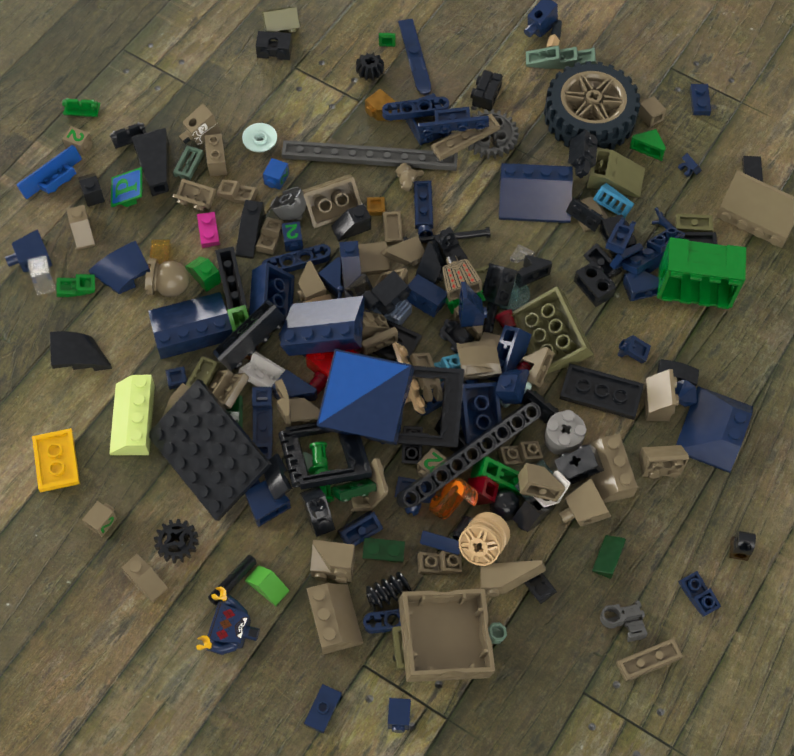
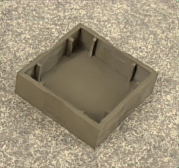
[398,589,495,682]

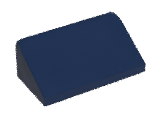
[337,510,383,546]
[420,530,460,555]

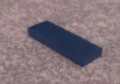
[414,181,433,229]

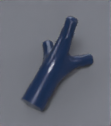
[652,207,676,229]

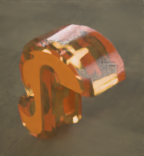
[429,478,478,520]

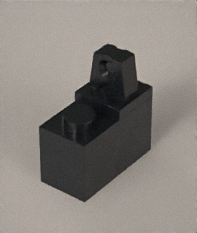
[434,227,468,265]
[300,487,336,537]

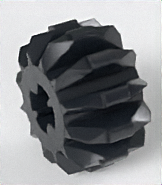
[356,52,384,81]

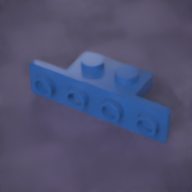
[17,145,82,199]

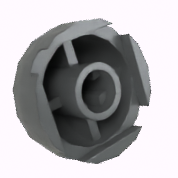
[270,187,307,221]

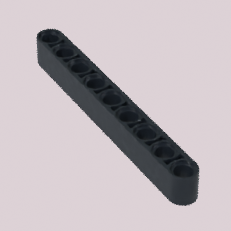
[396,403,541,508]

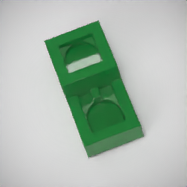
[56,274,95,297]

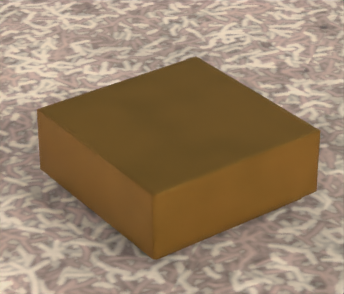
[367,197,385,216]

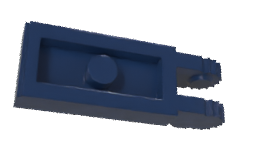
[605,217,636,255]

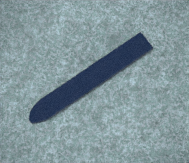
[398,18,431,95]

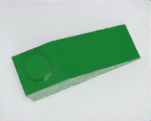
[470,456,532,498]

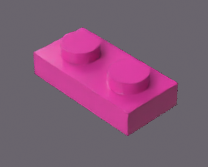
[197,212,220,248]

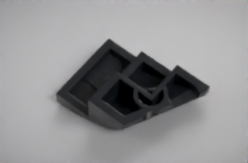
[50,331,112,371]

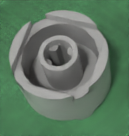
[544,410,586,455]

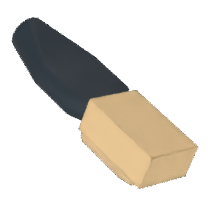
[547,20,562,47]

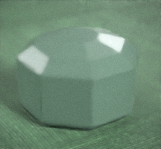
[488,622,507,644]

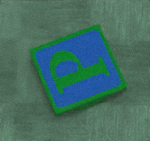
[111,167,142,207]

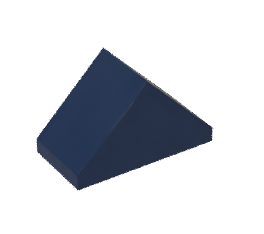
[318,257,341,299]

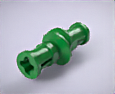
[308,442,334,503]

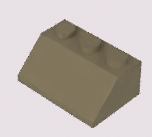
[302,175,362,228]
[587,434,638,503]
[307,583,363,655]

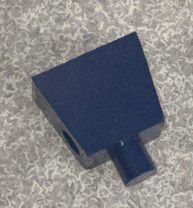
[524,0,558,37]
[5,229,53,272]
[245,479,291,527]

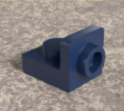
[618,335,651,364]

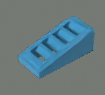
[593,183,634,218]

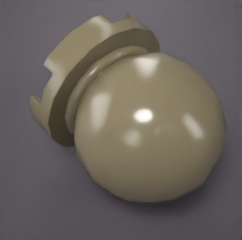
[145,258,190,297]

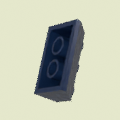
[249,262,295,325]

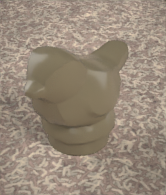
[395,163,424,192]

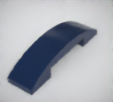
[252,387,273,460]

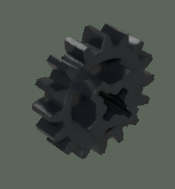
[154,519,199,564]

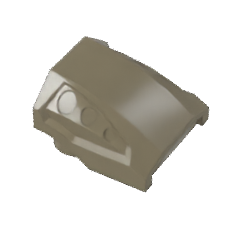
[456,339,502,380]

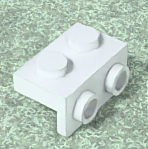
[238,352,285,391]

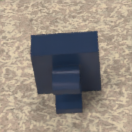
[678,153,702,177]

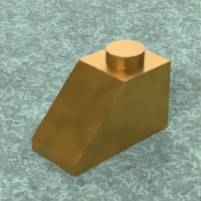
[365,89,404,121]

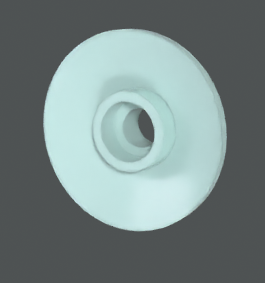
[242,123,277,152]

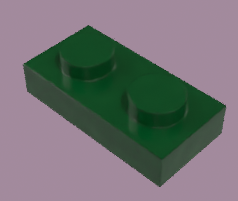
[331,478,377,502]
[363,538,405,563]

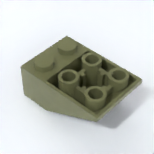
[587,147,645,198]

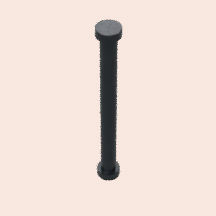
[403,227,491,244]

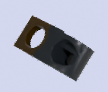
[729,531,756,561]

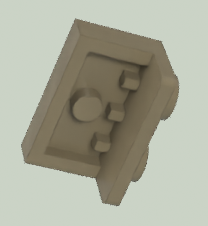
[173,179,216,211]

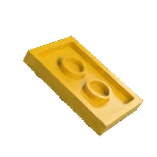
[32,428,80,492]

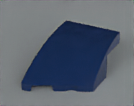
[89,241,150,294]

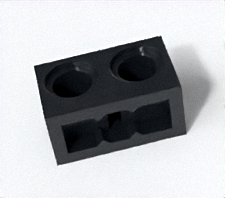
[574,261,616,307]

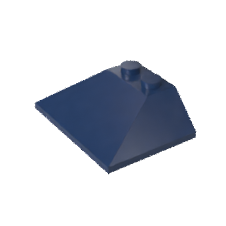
[676,386,753,473]

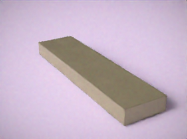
[431,114,500,161]

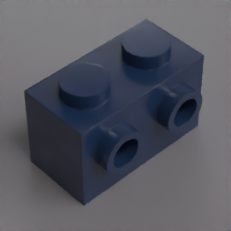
[406,274,447,318]

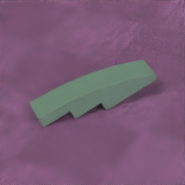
[526,45,596,69]

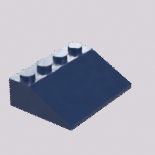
[499,163,573,223]
[148,292,233,359]
[280,296,365,356]

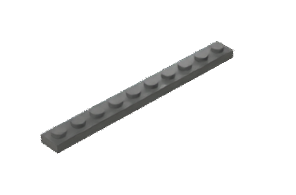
[282,140,458,171]

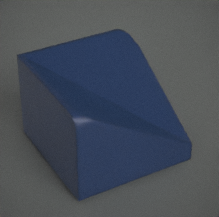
[675,380,697,407]

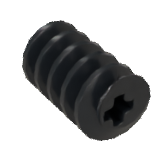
[366,572,412,612]

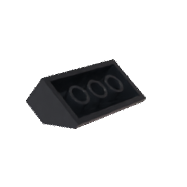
[213,299,286,371]

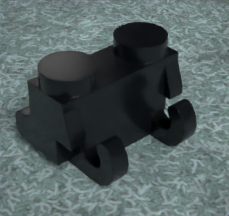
[439,319,475,354]

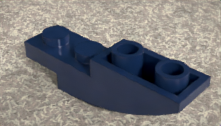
[623,227,685,275]

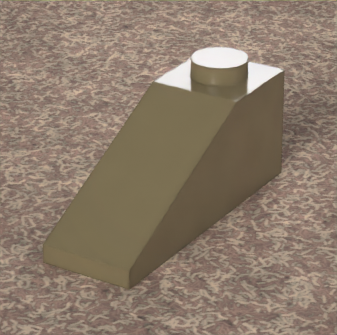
[481,560,546,597]

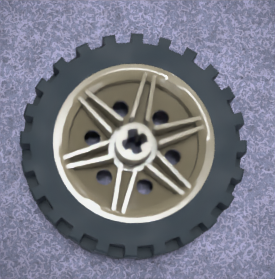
[544,61,640,150]

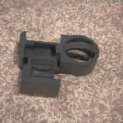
[600,600,647,642]

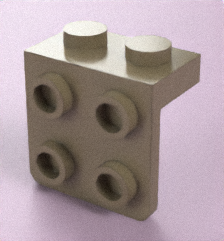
[343,458,388,511]

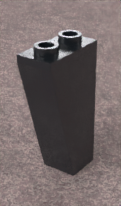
[132,128,169,197]

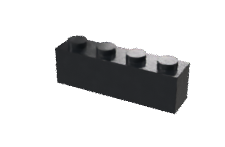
[215,247,249,316]

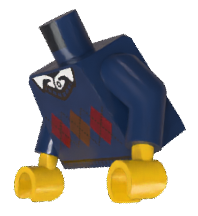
[196,587,260,655]

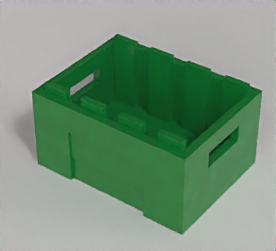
[657,237,746,309]

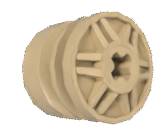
[459,512,510,566]

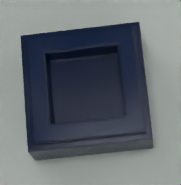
[165,366,187,390]

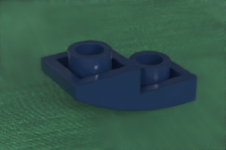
[678,571,721,617]

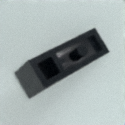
[235,200,265,259]

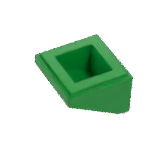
[379,33,396,47]

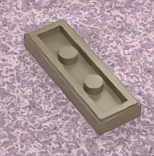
[616,638,683,682]

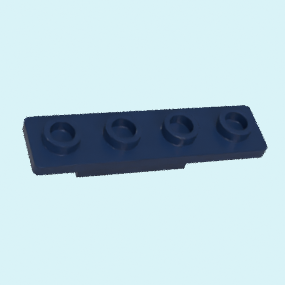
[418,107,489,135]

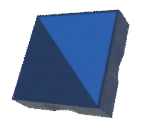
[316,349,414,445]

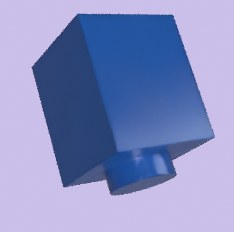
[263,158,289,190]

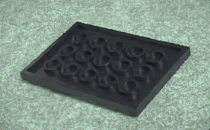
[149,379,272,521]

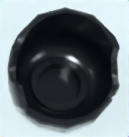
[490,489,520,521]

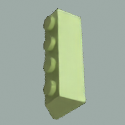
[109,375,155,455]

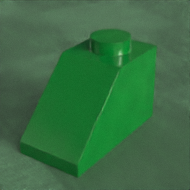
[185,256,221,292]

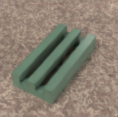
[173,145,204,181]

